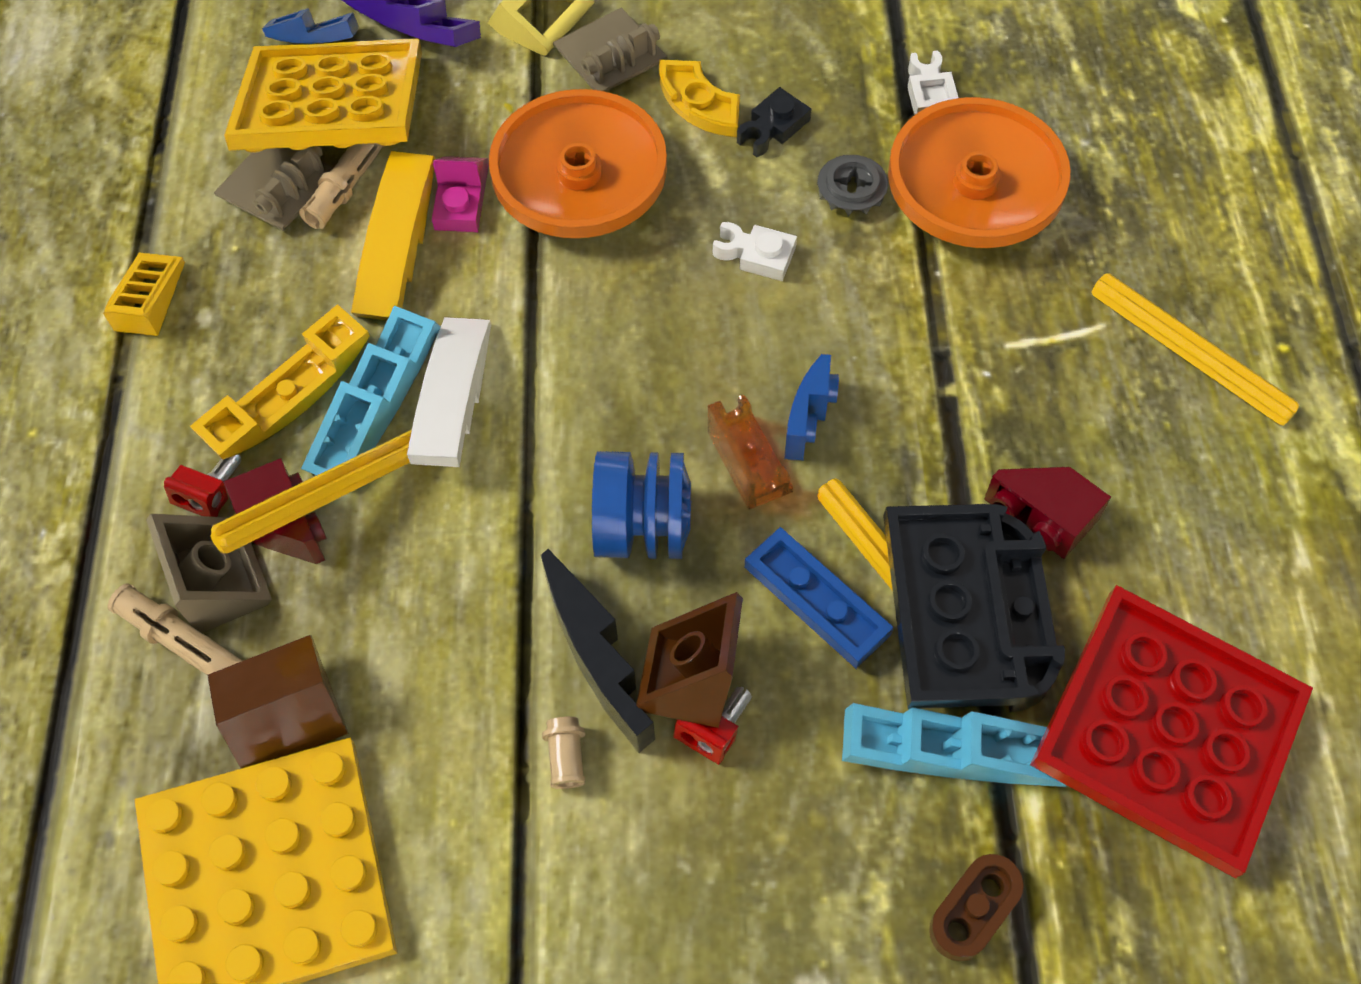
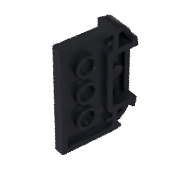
[883,504,1065,713]

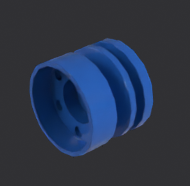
[592,451,691,559]

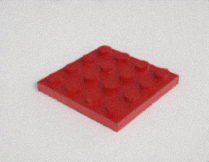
[1030,585,1313,879]

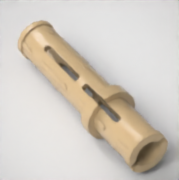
[299,143,384,229]
[108,583,244,675]

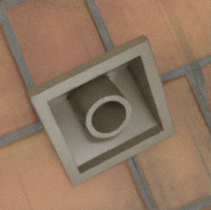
[146,514,272,633]

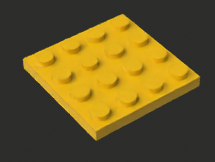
[224,38,422,152]
[134,737,398,984]

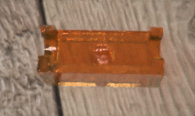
[708,395,793,510]

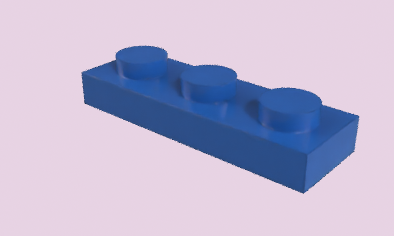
[744,527,894,669]

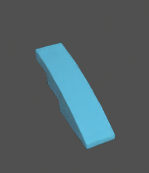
[301,306,441,475]
[842,703,1067,787]

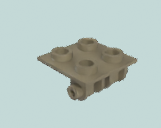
[553,7,668,92]
[214,146,334,231]

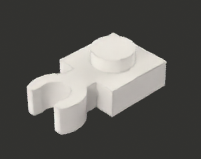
[907,50,959,115]
[713,222,797,282]

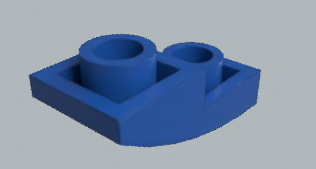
[784,354,839,461]

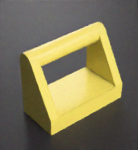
[488,0,594,56]

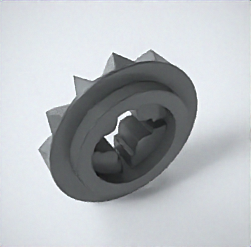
[817,155,888,216]

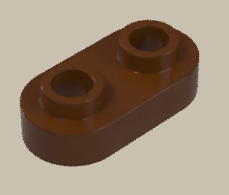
[929,854,1024,961]

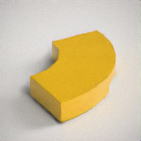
[659,59,740,137]

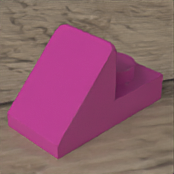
[432,156,489,232]

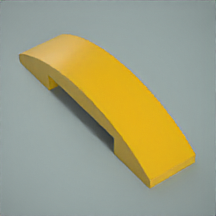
[190,304,370,460]

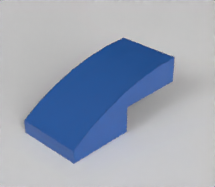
[262,8,359,44]

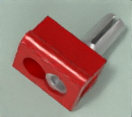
[164,454,241,517]
[673,687,752,765]

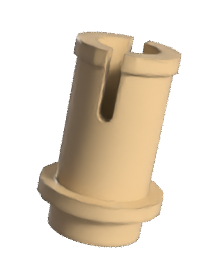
[542,716,585,789]

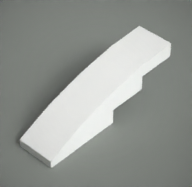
[407,317,491,467]

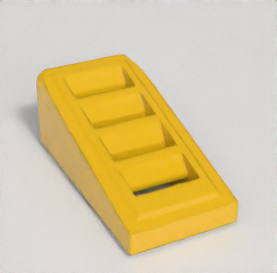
[103,252,185,336]

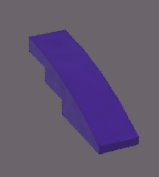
[342,0,481,47]

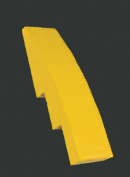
[351,151,436,320]

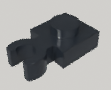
[737,87,812,157]

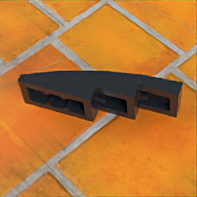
[541,548,655,753]

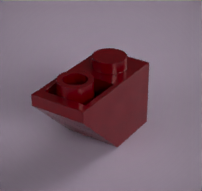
[223,458,327,564]
[984,467,1111,559]

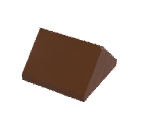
[636,592,743,728]
[207,635,349,768]

